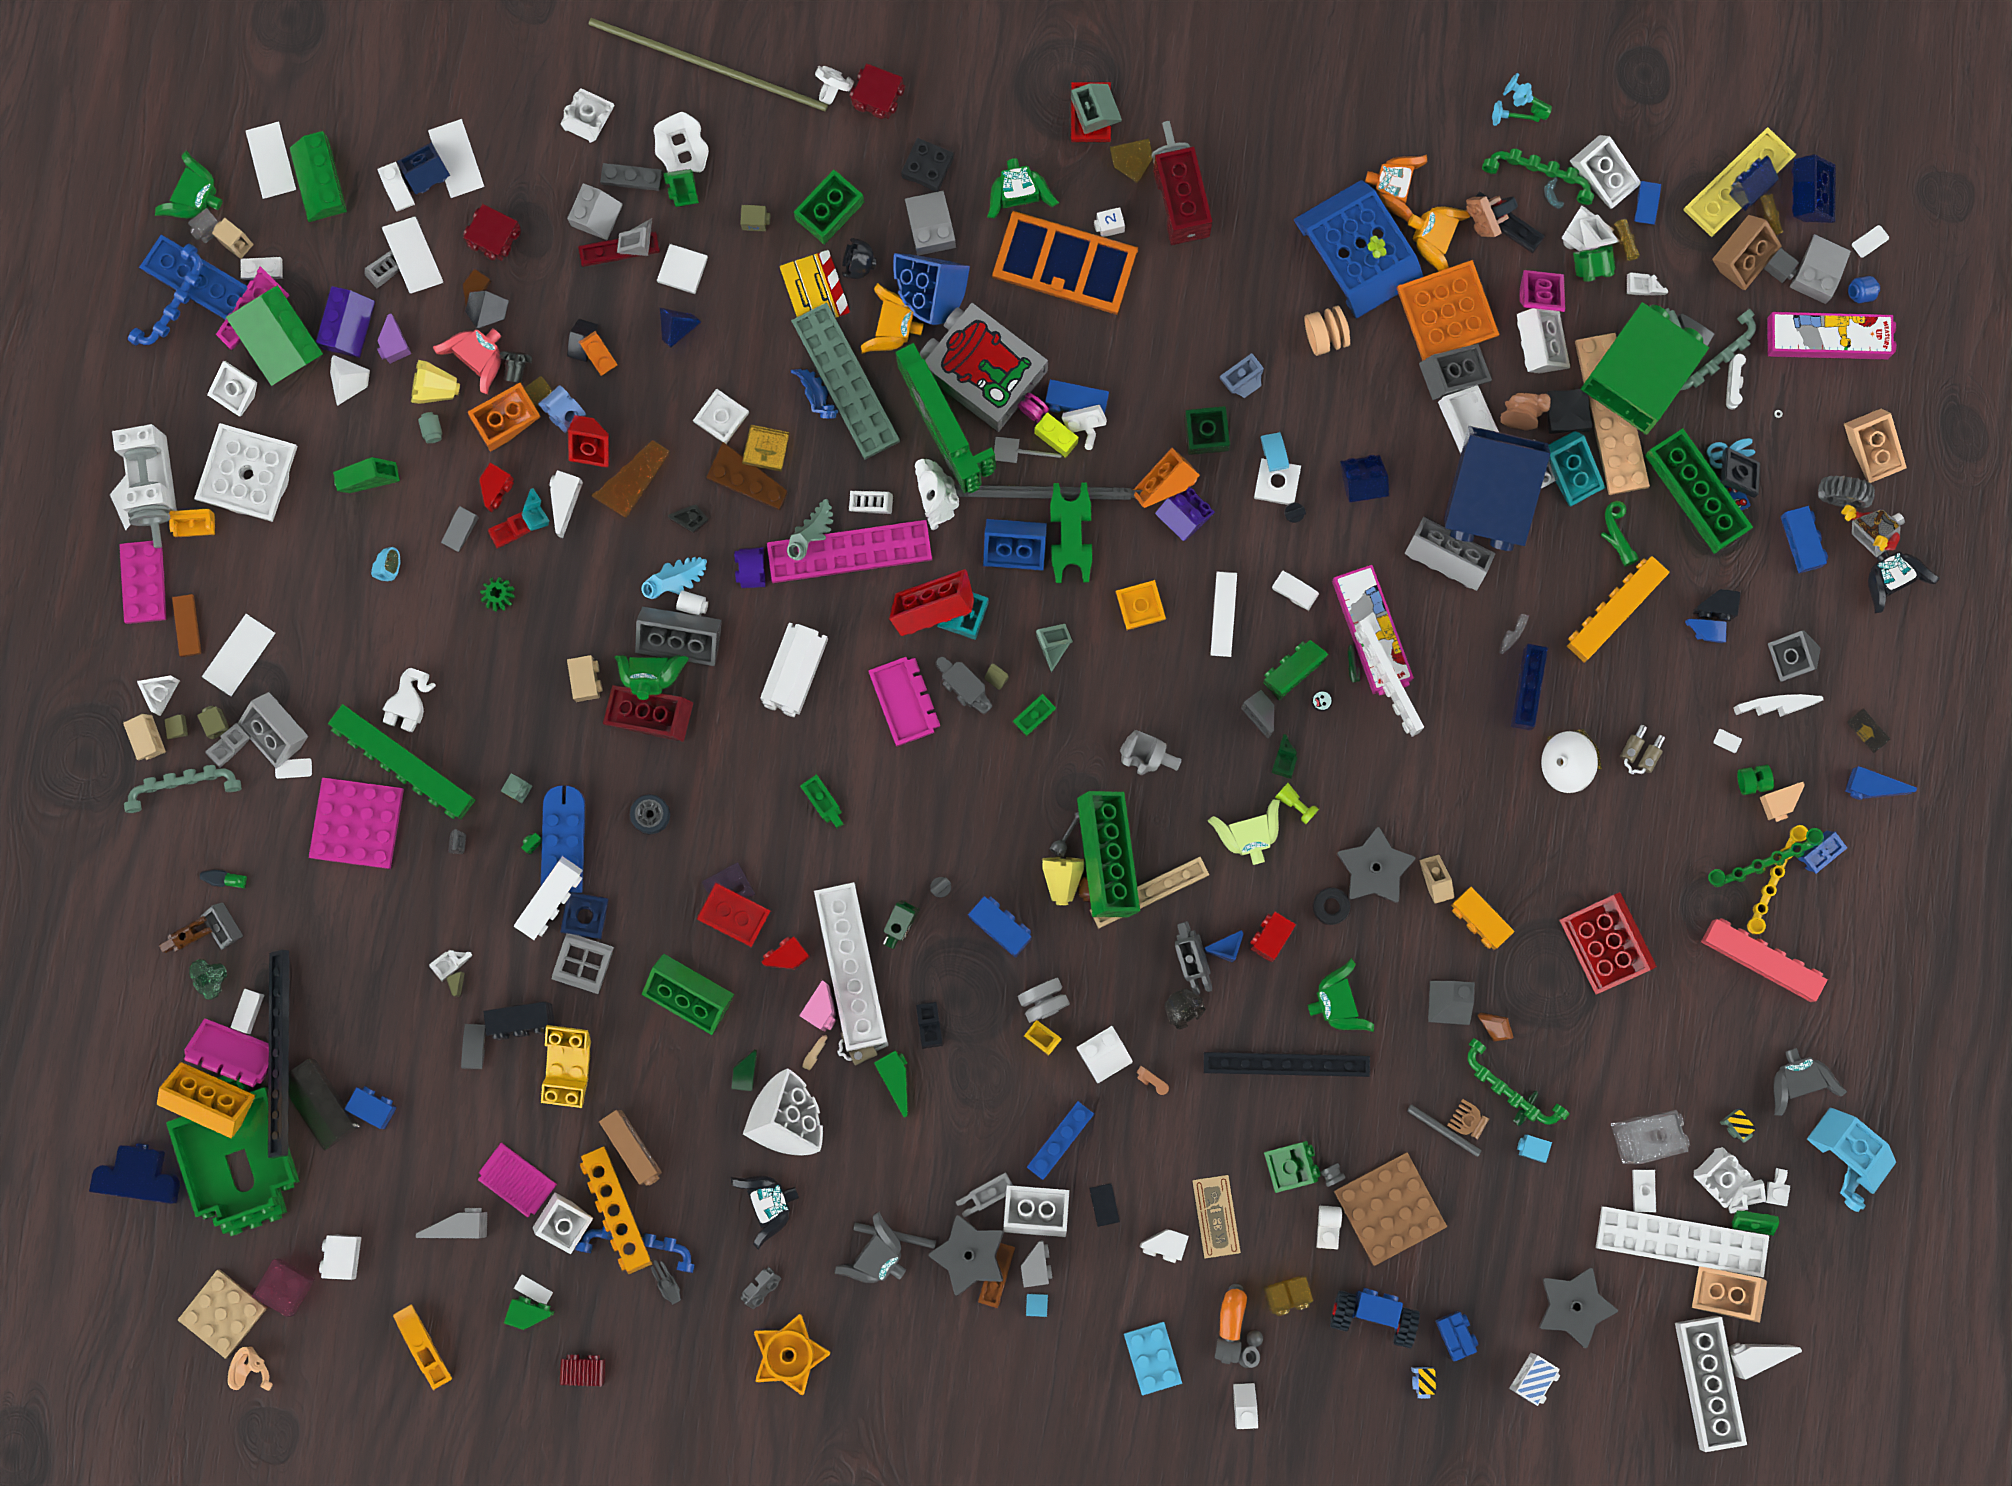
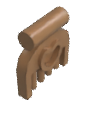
[1447,1099,1489,1140]

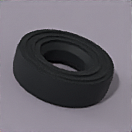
[1313,888,1350,925]

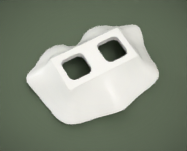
[654,112,709,172]

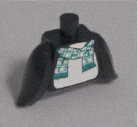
[1868,550,1940,613]
[731,1176,799,1250]

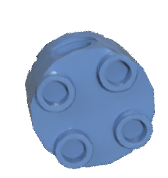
[538,385,586,433]

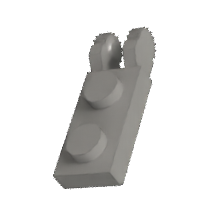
[956,1172,1013,1217]

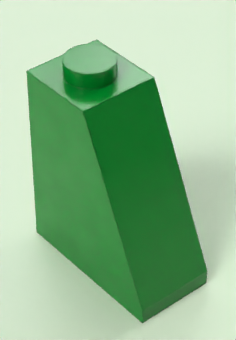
[333,457,400,493]

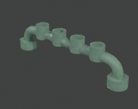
[1680,309,1756,390]
[124,765,242,813]

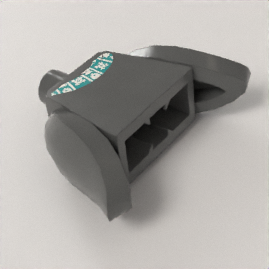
[1773,1048,1847,1116]
[834,1211,906,1283]

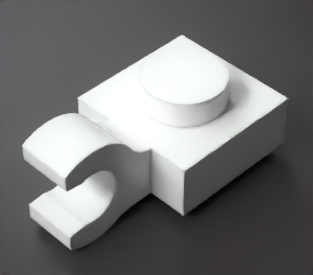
[1765,1168,1790,1206]

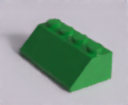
[290,131,347,222]
[641,954,734,1035]

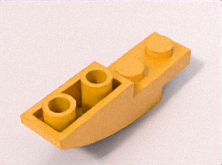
[393,1304,452,1390]

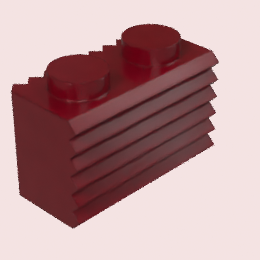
[560,1354,605,1386]

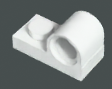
[1316,1206,1342,1249]

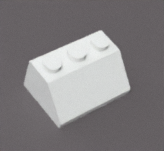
[1517,308,1570,373]
[1003,1185,1069,1237]

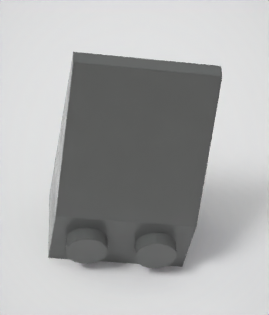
[1419,344,1492,400]

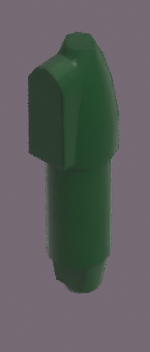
[1348,644,1360,683]
[1513,1091,1538,1126]

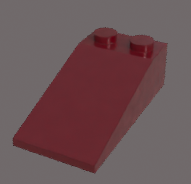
[603,685,693,742]

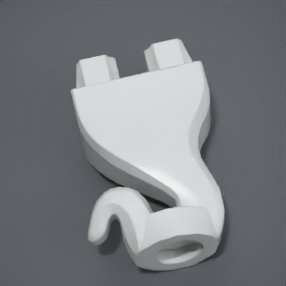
[383,668,436,732]

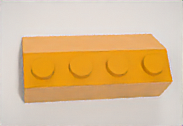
[157,1062,255,1138]

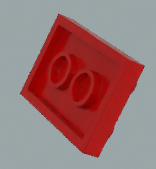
[1071,82,1111,142]
[696,882,770,947]

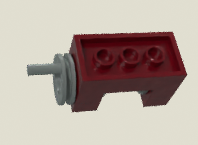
[1152,121,1212,245]

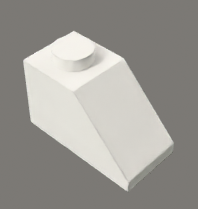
[377,162,415,212]
[1233,1383,1258,1429]

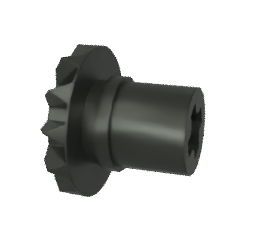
[499,351,532,383]

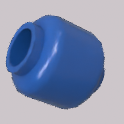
[1848,276,1880,303]

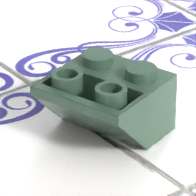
[1071,84,1122,134]

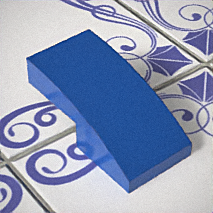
[1634,181,1661,225]

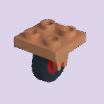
[1466,196,1518,237]

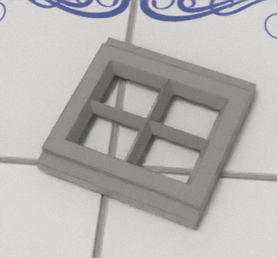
[551,934,614,994]

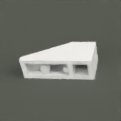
[549,471,583,538]

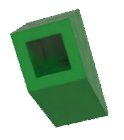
[504,1296,555,1330]

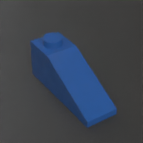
[1845,766,1917,800]

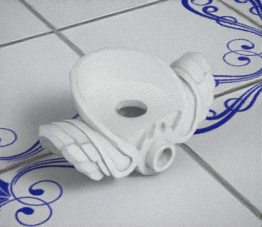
[915,459,959,530]

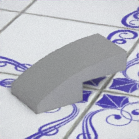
[205,723,250,768]

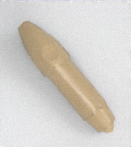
[802,1035,827,1070]

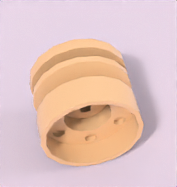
[1304,306,1350,356]

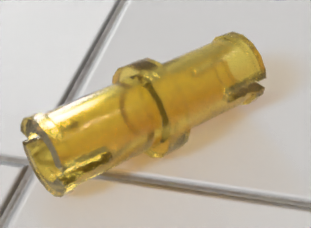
[1760,194,1783,235]
[1614,219,1640,261]

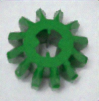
[480,577,515,612]

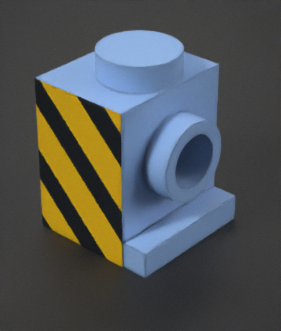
[1411,1367,1436,1398]

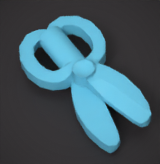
[1706,438,1755,469]

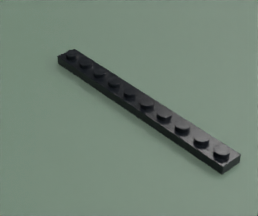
[268,950,290,1158]

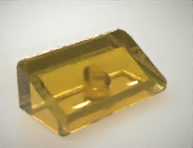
[524,376,553,408]

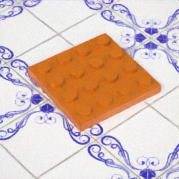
[1397,260,1499,361]

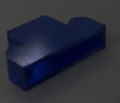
[89,1143,180,1204]

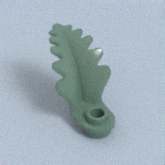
[787,499,833,560]

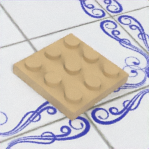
[178,1269,267,1359]

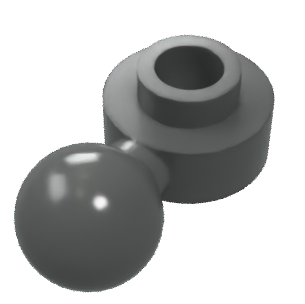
[1239,1330,1263,1368]

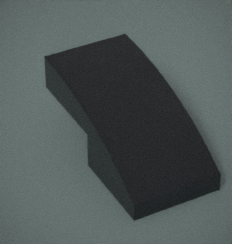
[916,1002,943,1049]

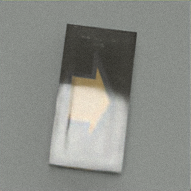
[1847,708,1891,753]

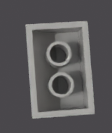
[238,692,308,769]

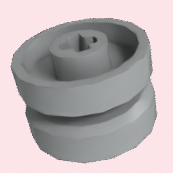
[1017,978,1070,1023]

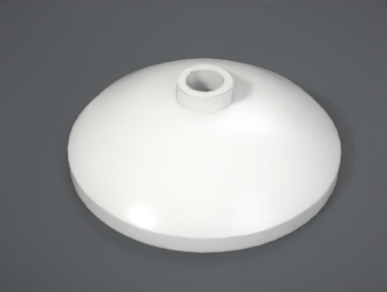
[1541,731,1598,793]

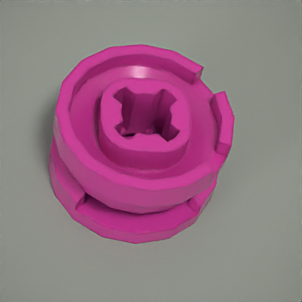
[1017,392,1049,423]

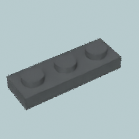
[600,163,663,191]

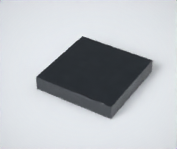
[1721,448,1760,498]

